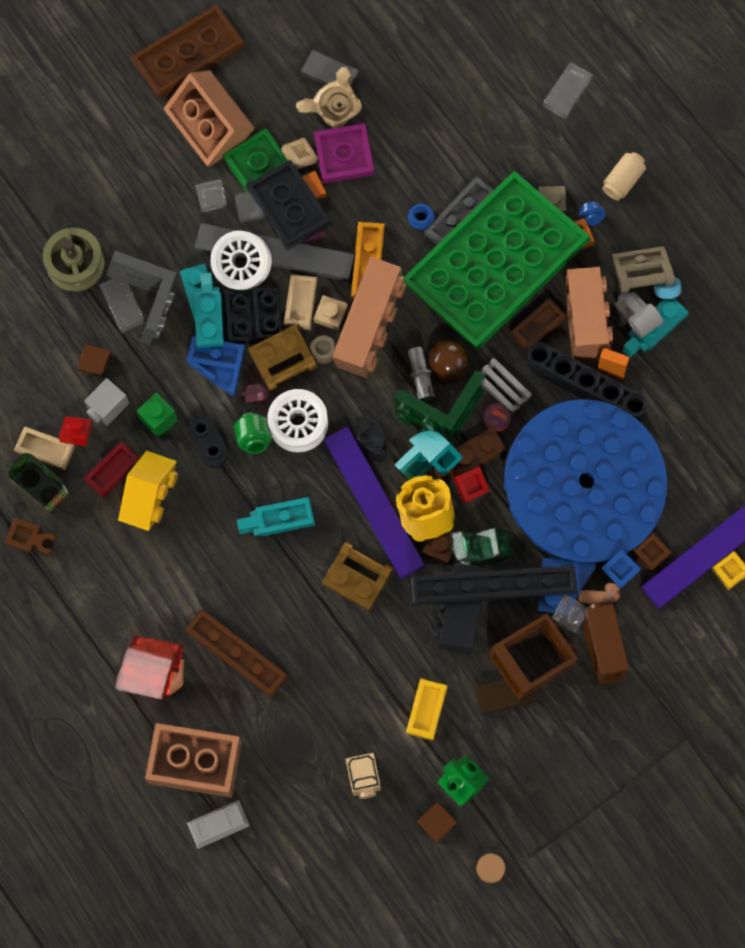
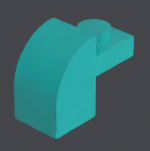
[395,431,463,480]

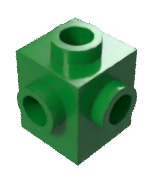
[438,755,490,807]

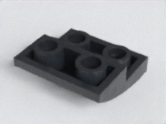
[222,287,282,344]

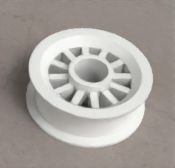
[211,231,272,290]
[268,389,328,452]

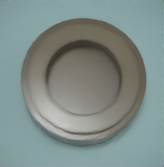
[310,335,336,364]

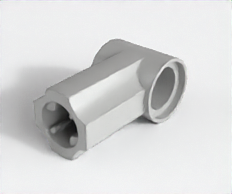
[615,292,664,338]

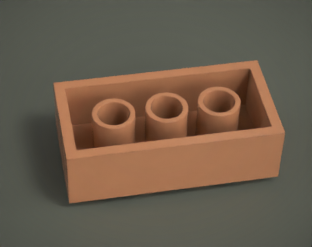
[332,256,407,378]

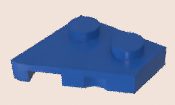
[187,336,245,397]

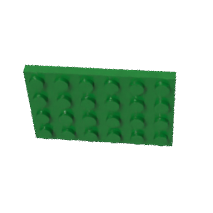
[404,171,590,350]

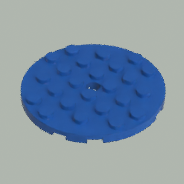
[504,400,667,563]

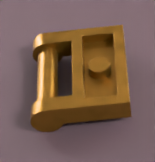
[248,325,318,391]
[321,541,394,612]

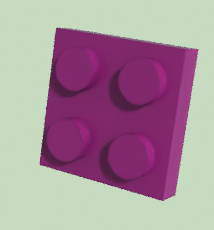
[314,123,374,183]

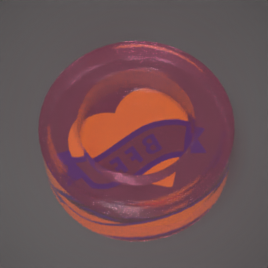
[484,403,511,432]

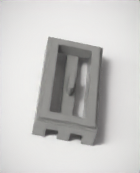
[479,358,532,415]

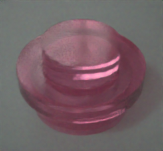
[241,384,269,403]

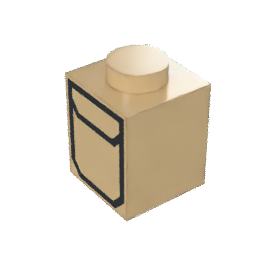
[346,753,381,799]

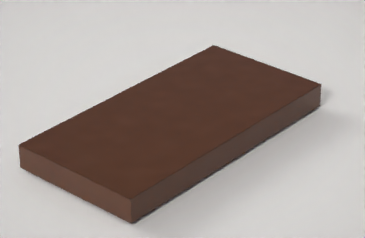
[131,4,245,99]

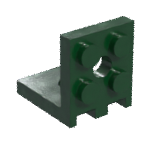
[394,371,485,445]

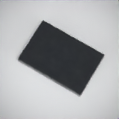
[246,159,332,250]

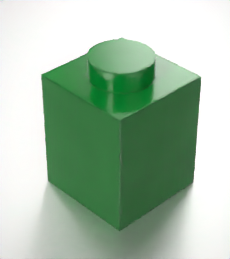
[137,393,178,439]

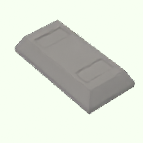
[187,800,250,849]

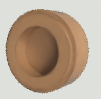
[476,854,505,884]

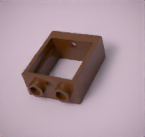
[582,602,629,686]
[488,614,578,700]

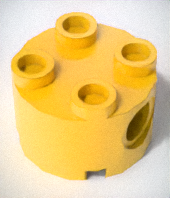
[396,475,455,542]

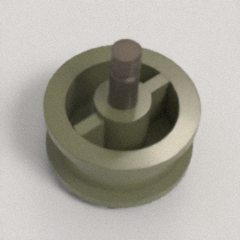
[43,228,105,292]

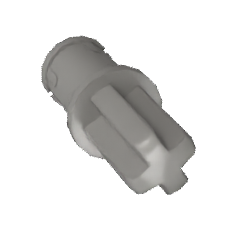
[408,347,435,401]

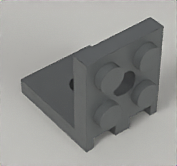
[106,251,176,345]

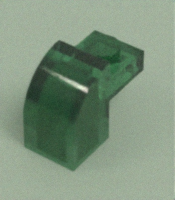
[452,528,513,566]

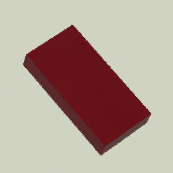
[83,441,140,499]

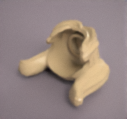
[296,67,362,128]

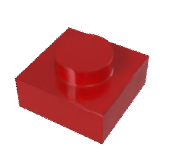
[59,416,92,446]
[453,466,490,502]

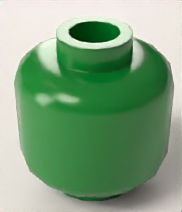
[234,412,272,454]

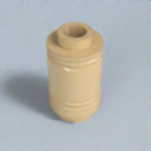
[602,152,646,201]

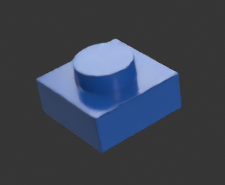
[601,549,641,588]

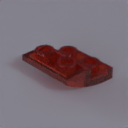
[115,635,184,700]

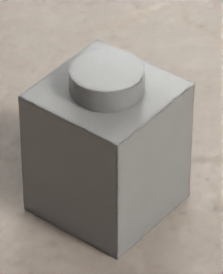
[84,378,129,426]

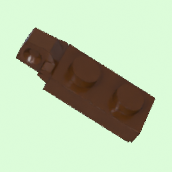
[433,427,507,481]

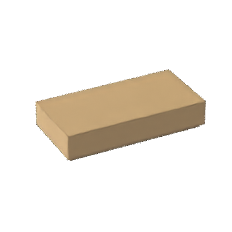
[284,275,317,330]
[14,426,75,471]

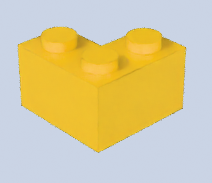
[118,451,178,531]

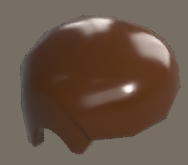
[428,340,469,384]

